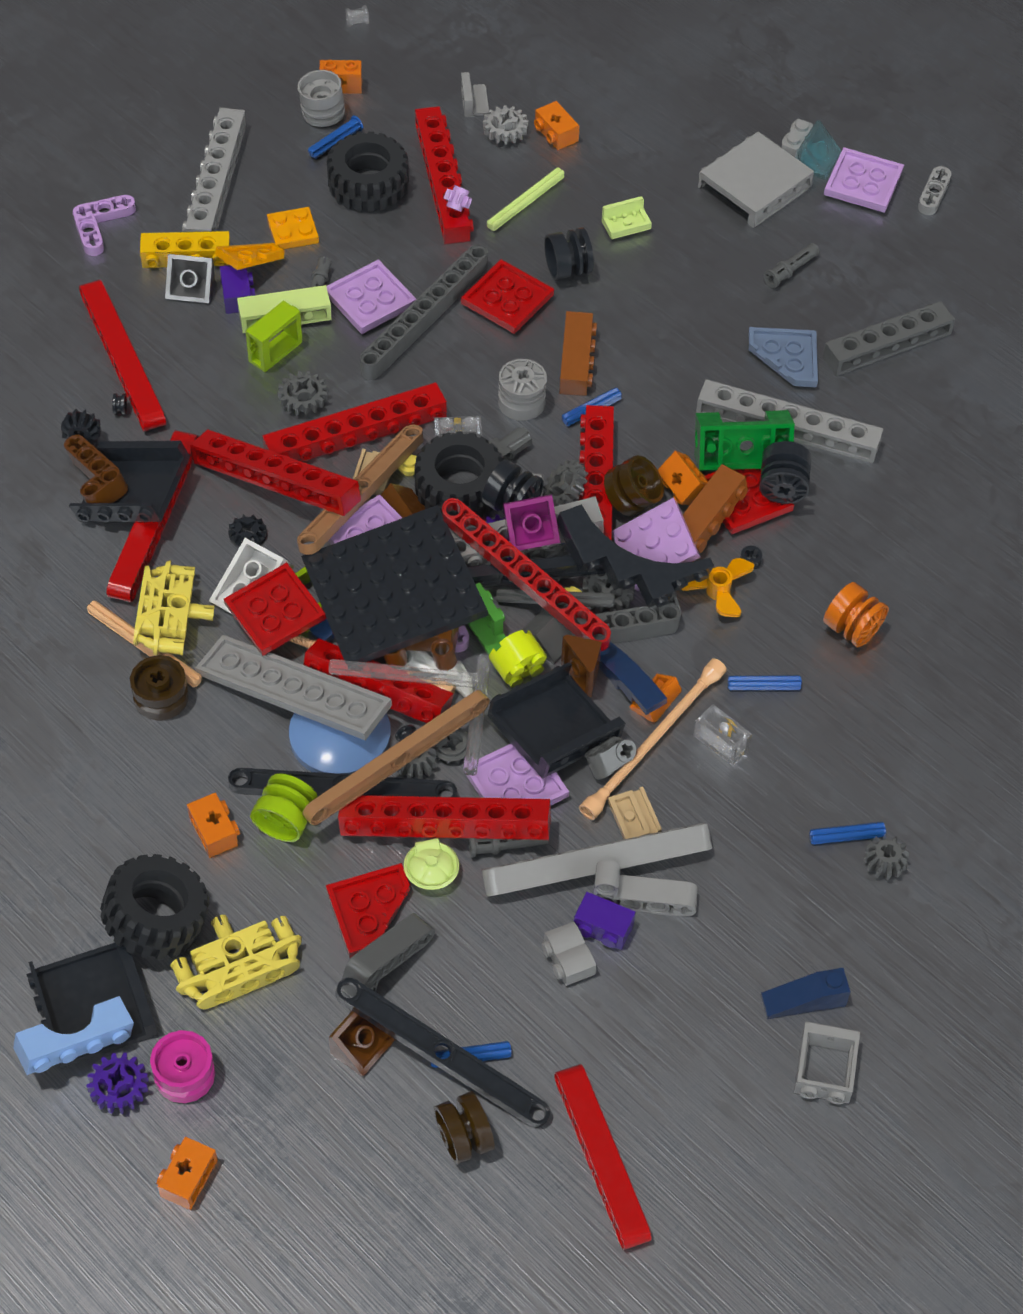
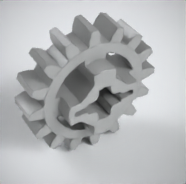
[483,105,528,144]

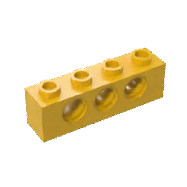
[140,231,231,268]

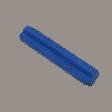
[562,387,622,426]
[727,675,802,690]
[809,822,886,845]
[430,1041,512,1068]

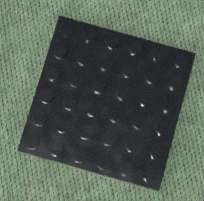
[301,505,489,669]

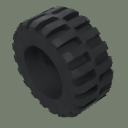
[327,131,409,212]
[414,431,503,518]
[100,854,210,959]

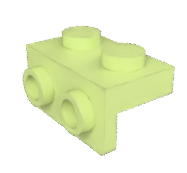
[601,196,652,239]

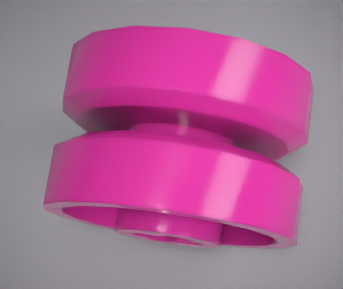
[150,1030,215,1103]

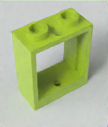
[245,300,302,373]

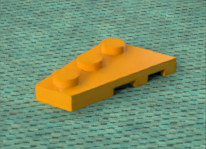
[215,243,285,270]

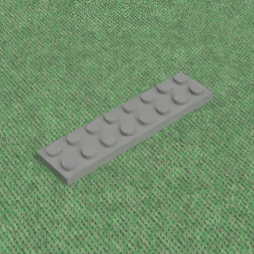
[195,635,392,740]

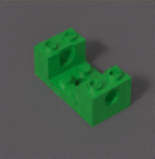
[694,410,795,470]

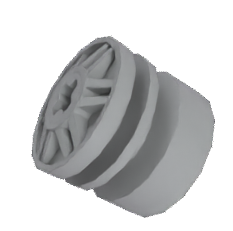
[298,70,345,127]
[498,359,547,421]

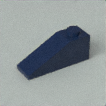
[761,968,851,1019]

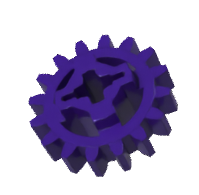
[86,1052,149,1114]

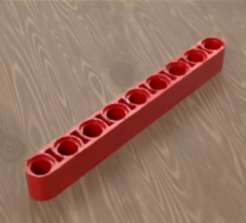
[79,279,166,432]
[106,430,199,602]
[442,498,611,651]

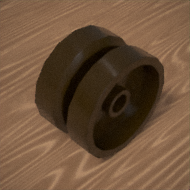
[604,455,664,516]
[130,655,189,721]
[433,1091,495,1165]

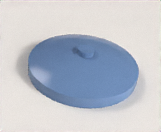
[289,713,391,775]

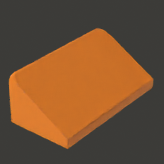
[629,673,682,723]

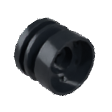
[544,227,594,280]
[759,441,812,504]
[482,460,544,514]

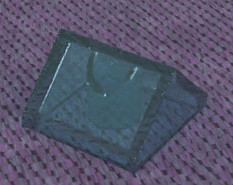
[798,120,842,179]

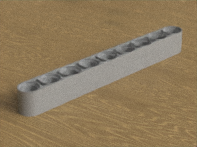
[481,823,713,896]

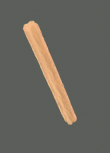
[87,600,202,687]

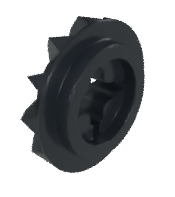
[228,514,267,547]

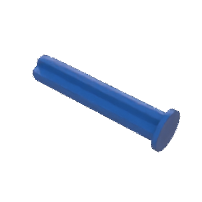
[308,115,363,158]

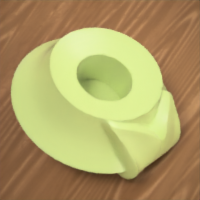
[404,838,459,890]

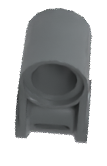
[585,737,637,779]

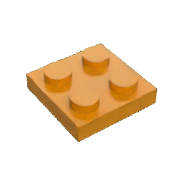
[267,207,319,249]

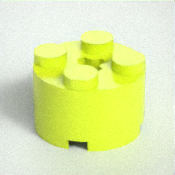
[489,630,547,688]

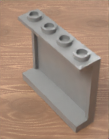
[698,132,814,228]

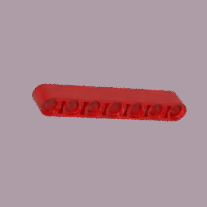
[554,1064,651,1250]

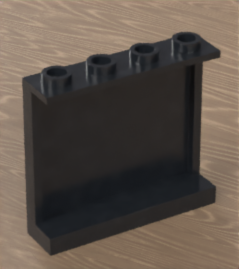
[69,440,190,522]
[487,662,626,779]
[26,943,158,1068]

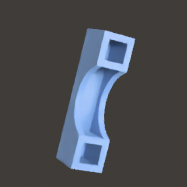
[13,996,134,1075]

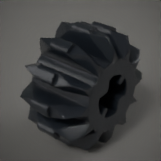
[61,409,102,445]

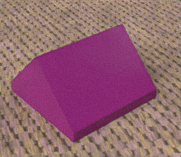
[503,494,560,551]

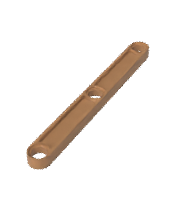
[297,425,424,555]
[303,690,490,825]

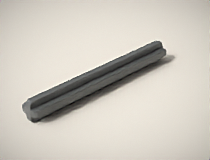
[496,589,615,607]

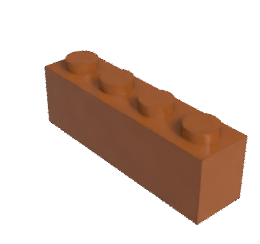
[559,311,597,396]
[683,464,748,553]

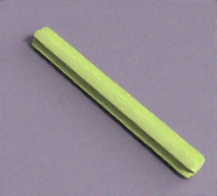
[487,167,564,231]

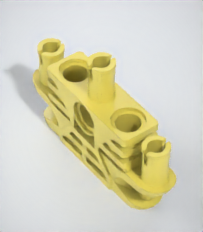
[133,560,215,656]
[170,915,302,1010]

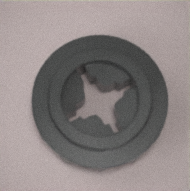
[432,728,472,764]

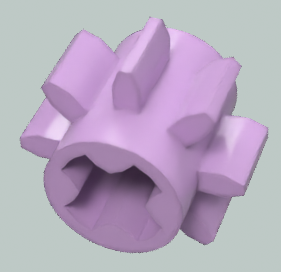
[444,185,472,212]

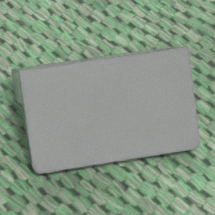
[461,72,489,117]

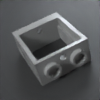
[794,1021,860,1104]

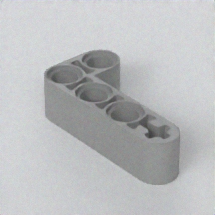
[593,861,698,916]

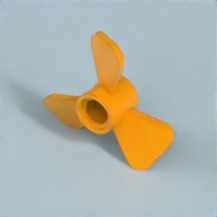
[681,558,754,618]

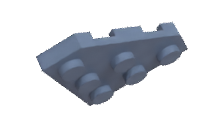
[748,327,818,387]

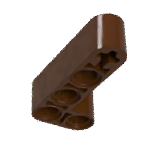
[64,435,128,503]

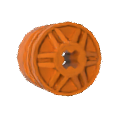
[823,582,889,648]

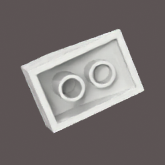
[209,538,294,614]

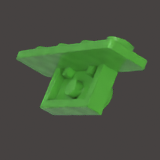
[468,583,506,655]

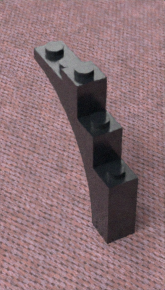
[556,504,714,608]

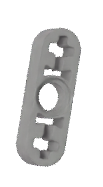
[918,166,951,215]

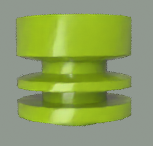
[250,774,318,842]

